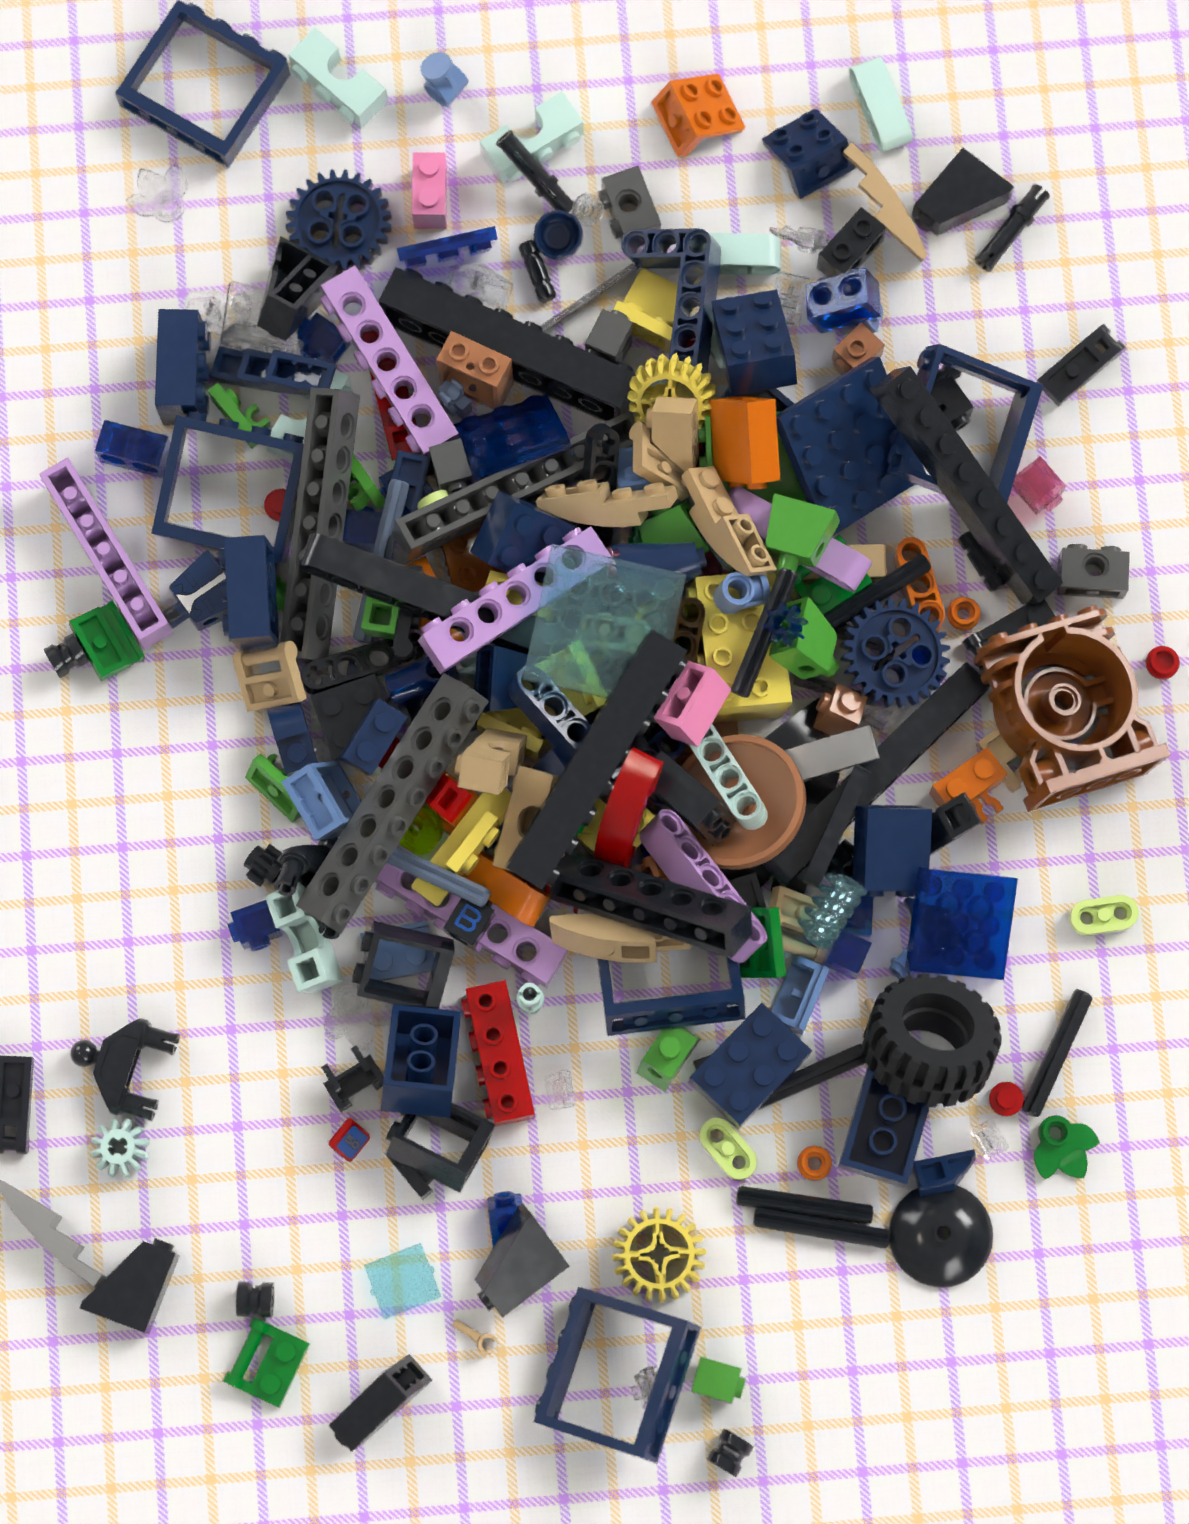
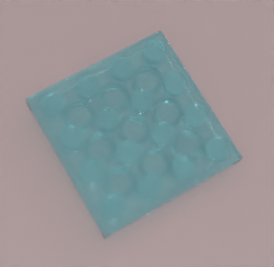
[522,544,686,710]

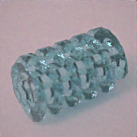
[797,873,867,950]

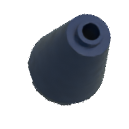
[611,542,708,611]

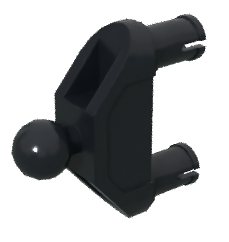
[274,837,340,939]
[70,1018,180,1121]

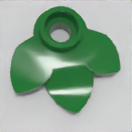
[1034,1115,1100,1179]

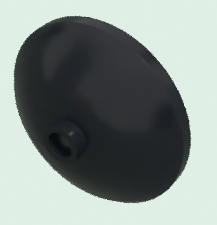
[889,1186,993,1288]

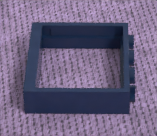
[115,0,291,168]
[886,344,1043,502]
[151,411,304,563]
[597,956,745,1036]
[533,1287,701,1464]

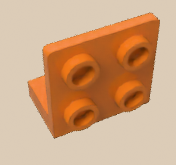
[651,74,745,157]

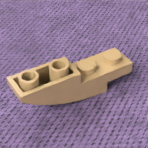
[681,466,777,576]
[536,479,678,527]
[549,913,691,963]

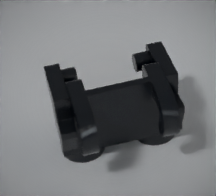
[321,1045,384,1113]

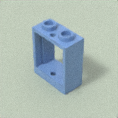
[281,761,362,841]

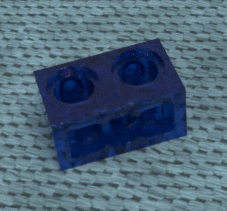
[805,267,881,333]
[95,420,171,478]

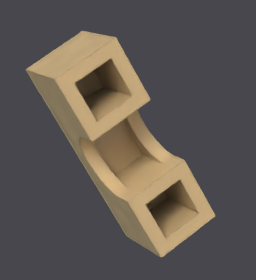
[455,728,527,795]
[493,766,559,871]

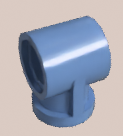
[420,52,469,107]
[713,572,770,614]

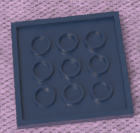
[776,357,926,536]

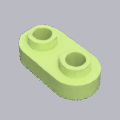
[1069,895,1139,936]
[699,1118,757,1180]

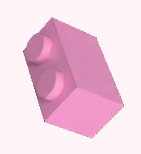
[412,152,447,229]
[654,661,731,747]

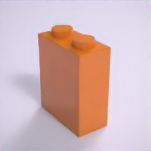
[709,396,780,489]

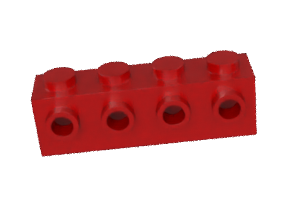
[461,980,536,1127]

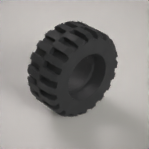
[862,974,1002,1107]

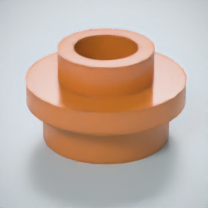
[947,597,981,631]
[797,1146,832,1181]

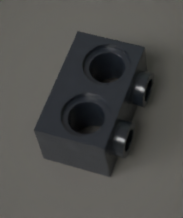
[816,207,886,288]

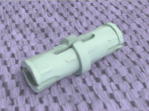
[517,983,544,1014]

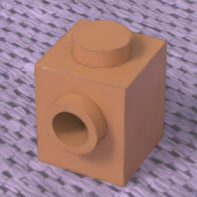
[831,323,885,375]
[813,683,868,736]

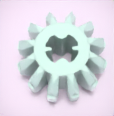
[90,1119,150,1178]

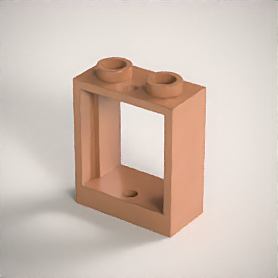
[436,331,514,412]

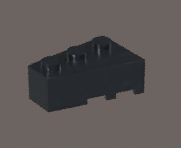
[257,236,338,341]

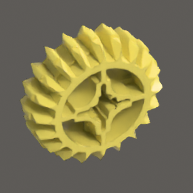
[627,353,718,429]
[612,1207,706,1303]

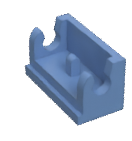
[771,956,830,1035]

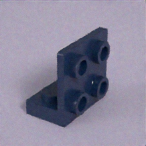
[762,109,855,199]

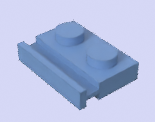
[360,921,434,981]

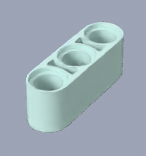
[849,57,913,152]
[697,233,781,275]

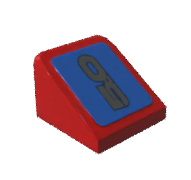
[328,1118,371,1162]

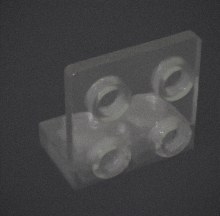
[220,281,297,354]

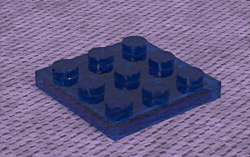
[396,226,498,269]
[453,394,572,479]
[905,867,1018,980]

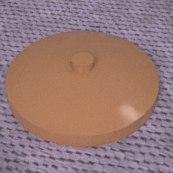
[681,734,806,869]

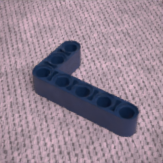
[621,228,722,374]
[508,665,686,805]

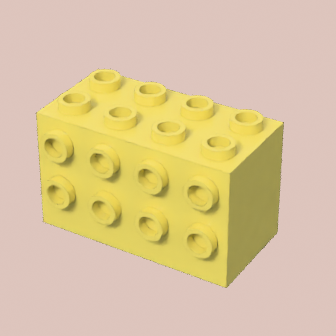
[682,573,792,723]

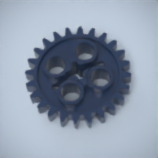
[285,169,392,272]
[840,598,951,709]

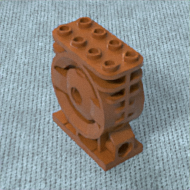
[973,605,1171,812]

